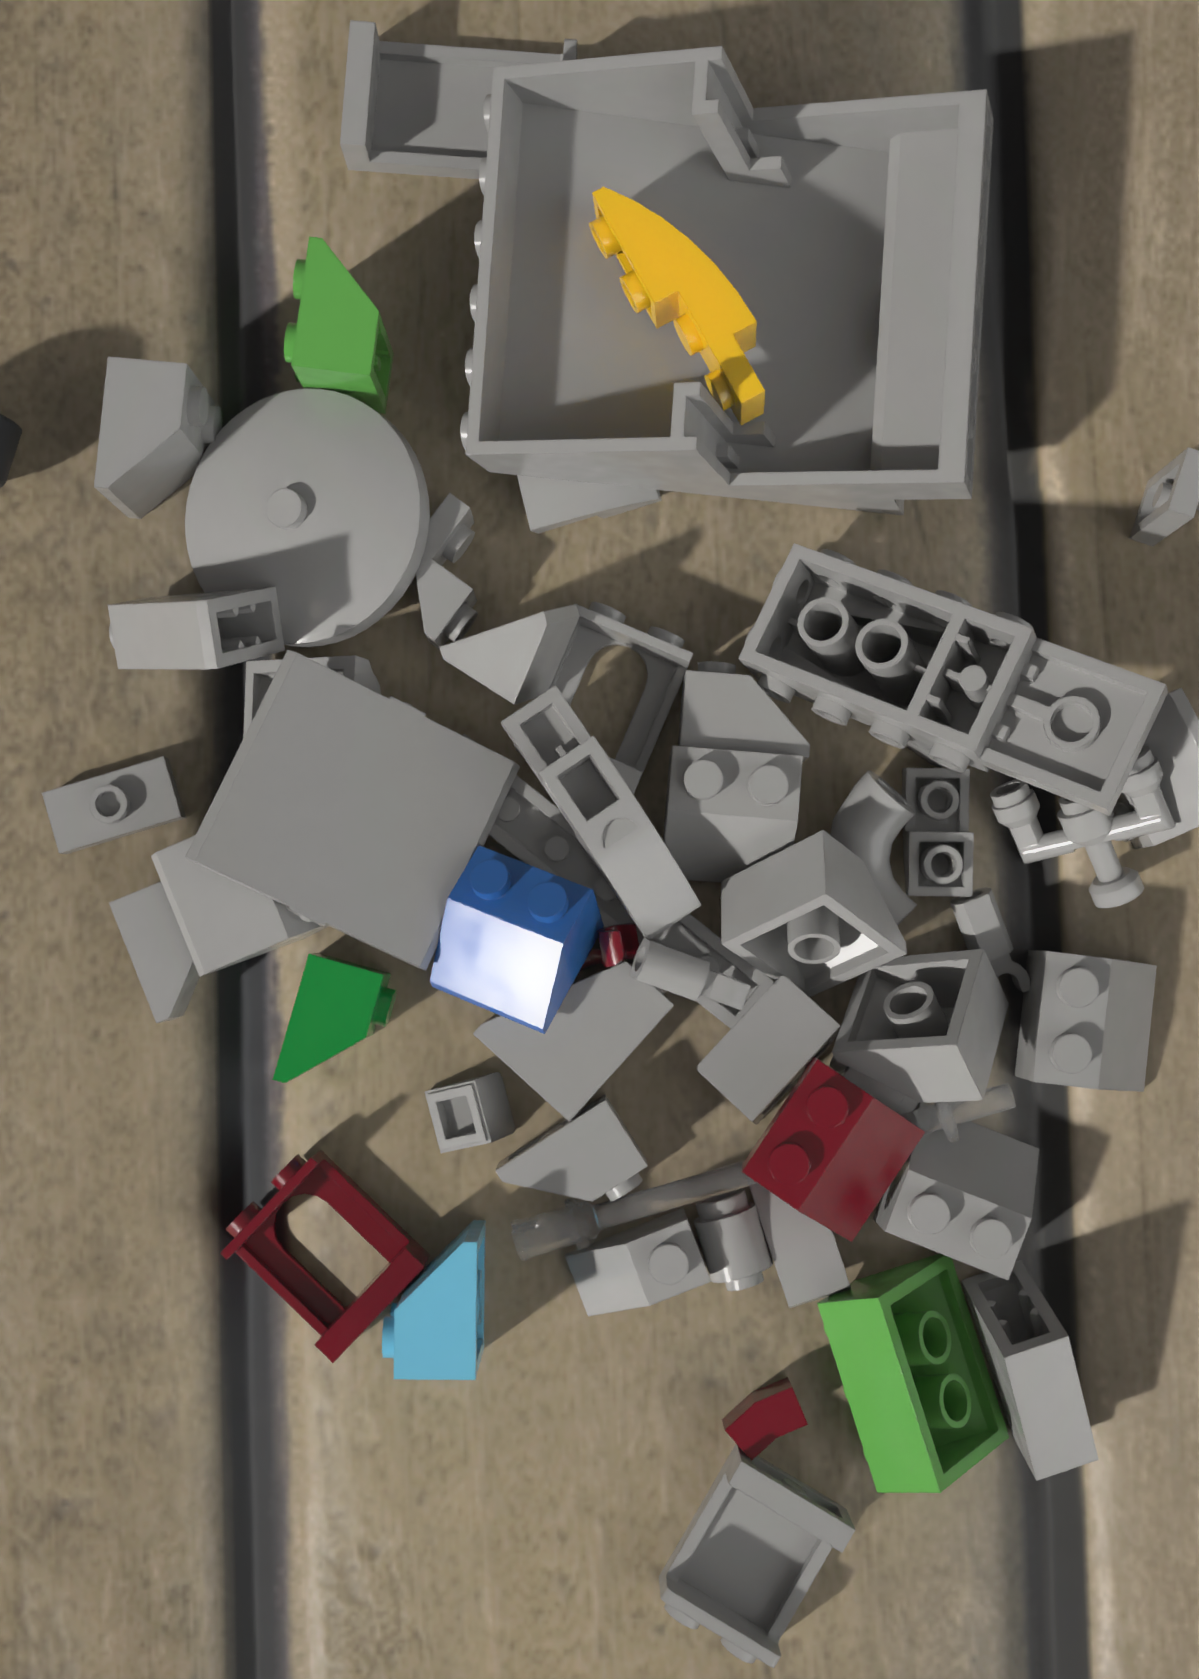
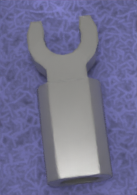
[950,887,1030,993]
[630,938,751,1010]

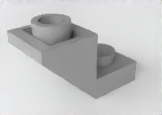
[416,493,478,650]

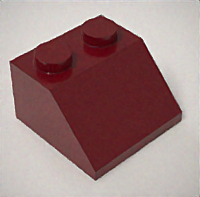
[742,1057,925,1242]

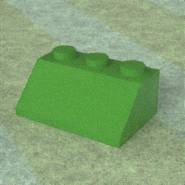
[817,1253,1009,1493]

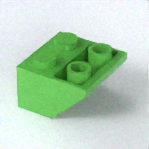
[284,236,394,414]

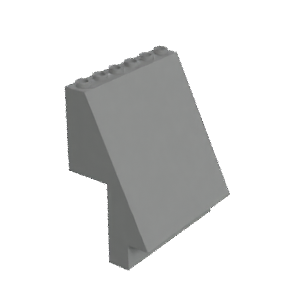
[460,46,993,515]

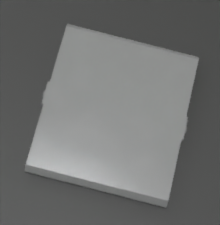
[185,650,520,971]

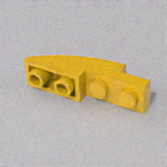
[589,186,765,426]

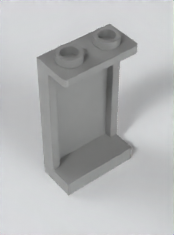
[340,20,577,179]

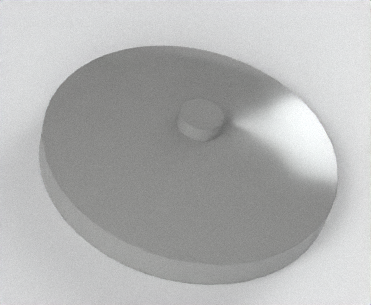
[185,388,430,647]

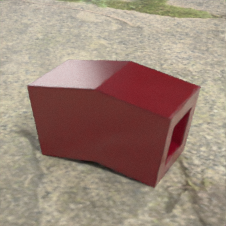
[722,1377,808,1461]

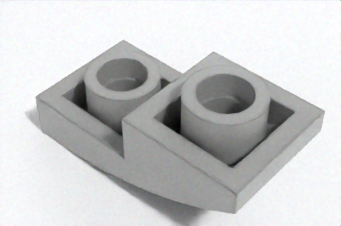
[517,475,662,534]
[902,768,974,897]
[746,1175,851,1308]

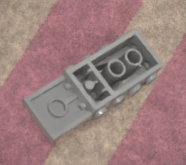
[738,543,1168,816]

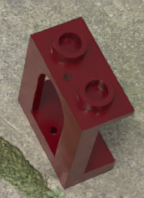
[220,1150,430,1363]

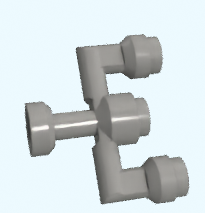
[990,746,1175,908]

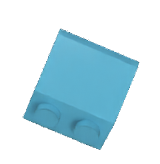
[382,1220,486,1380]

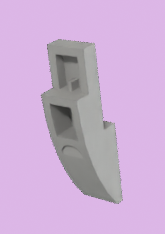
[501,685,701,940]

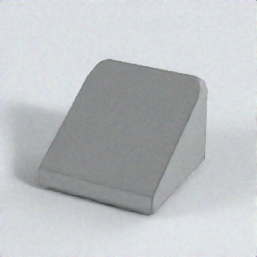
[425,1072,515,1153]

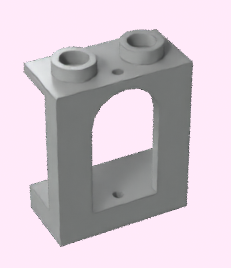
[514,602,693,795]

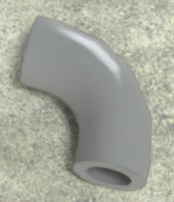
[830,770,917,926]

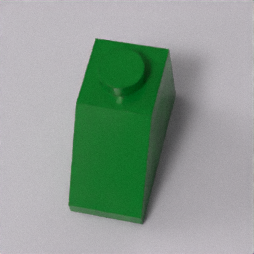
[272,953,397,1083]

